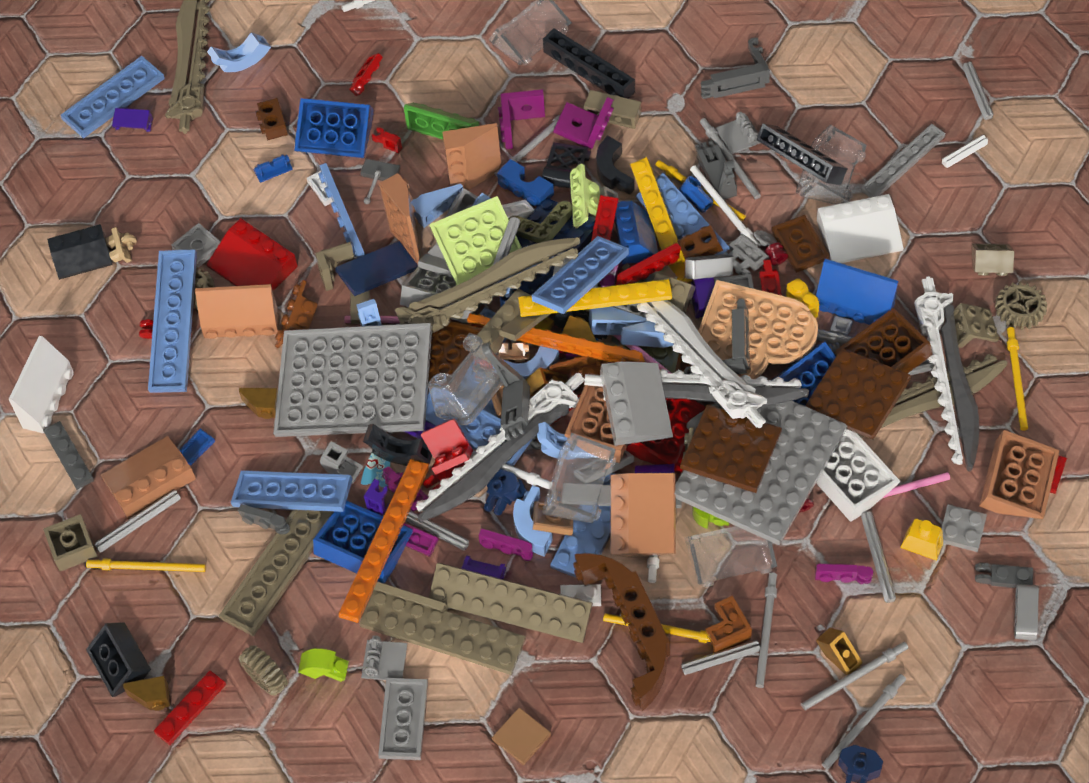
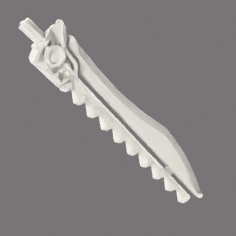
[637,300,767,428]

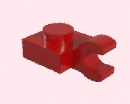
[371,127,402,154]

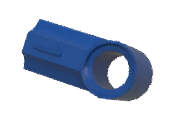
[678,176,713,213]

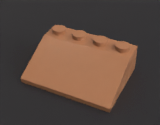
[442,123,501,190]
[379,173,420,265]
[195,284,279,339]
[565,373,628,463]
[979,430,1059,519]
[100,436,196,519]
[611,473,676,557]

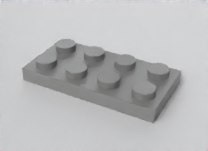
[378,678,428,760]

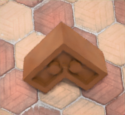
[705,595,752,653]

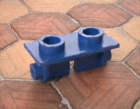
[253,155,293,183]

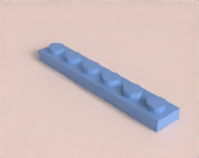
[318,163,365,258]

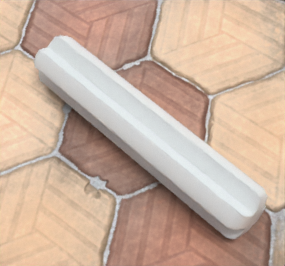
[942,135,988,168]

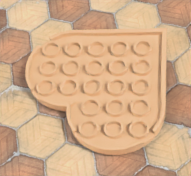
[698,280,818,379]

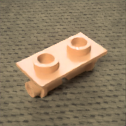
[499,342,530,362]

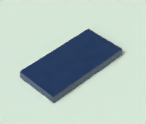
[336,241,418,296]

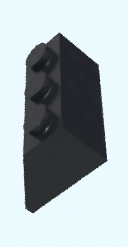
[47,224,113,280]
[86,622,151,697]

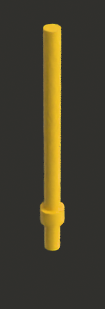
[655,160,746,222]
[1007,327,1028,431]
[86,558,206,572]
[603,613,711,644]

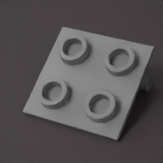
[715,112,760,154]
[361,636,407,680]

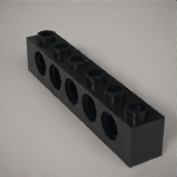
[543,28,635,99]
[756,124,848,185]

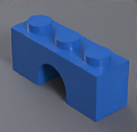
[497,159,554,207]

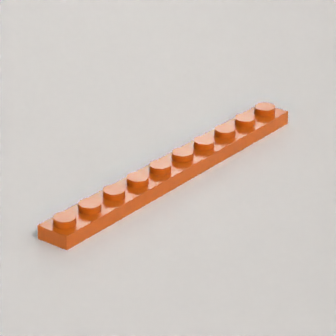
[467,314,645,363]
[339,459,429,623]

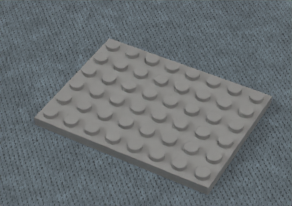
[273,323,432,437]
[674,401,847,545]

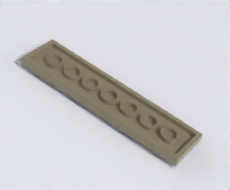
[219,510,334,637]
[429,563,593,643]
[359,590,526,675]

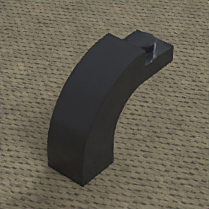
[596,135,634,195]
[363,424,433,466]

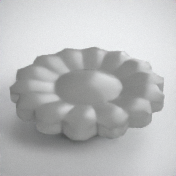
[754,230,777,247]

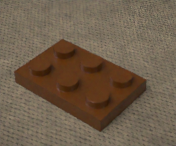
[771,215,830,273]

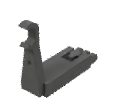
[701,38,770,99]
[695,140,737,200]
[684,299,750,375]
[482,341,530,441]

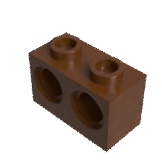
[255,98,288,141]
[677,225,723,258]

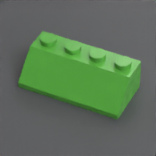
[404,102,479,139]

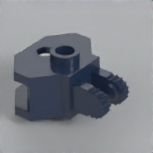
[484,469,527,516]
[838,745,883,783]

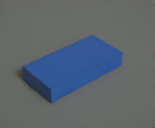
[179,428,215,466]

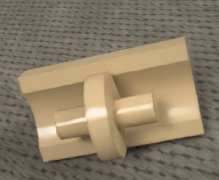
[105,227,137,263]

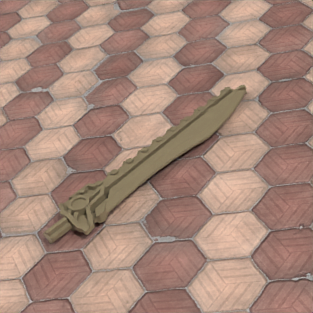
[165,0,210,134]
[395,237,580,333]
[858,354,1007,438]

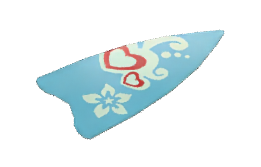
[361,453,390,487]

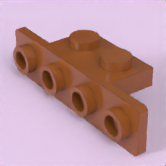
[275,280,318,348]
[549,345,624,389]

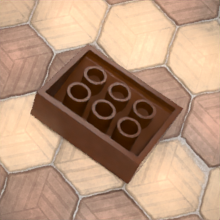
[833,308,933,374]

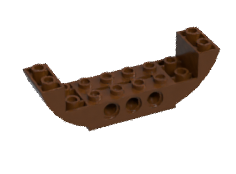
[573,553,670,711]

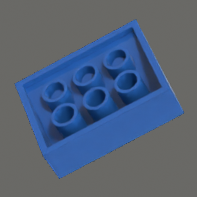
[294,98,374,158]
[816,259,898,325]
[771,342,836,406]
[313,501,413,584]

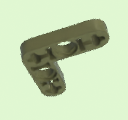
[508,201,573,243]

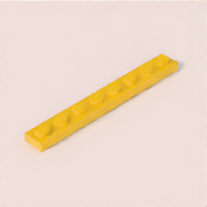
[630,157,692,284]
[518,279,672,317]

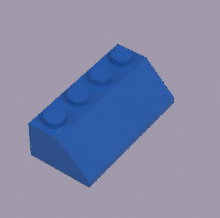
[615,201,658,264]

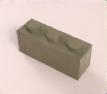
[584,90,641,129]

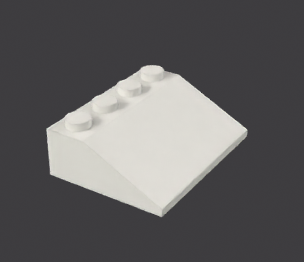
[816,194,904,263]
[9,336,73,433]
[816,429,900,522]

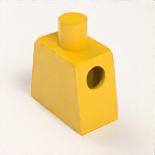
[900,519,944,561]

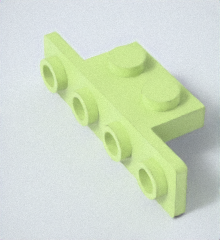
[570,163,600,228]

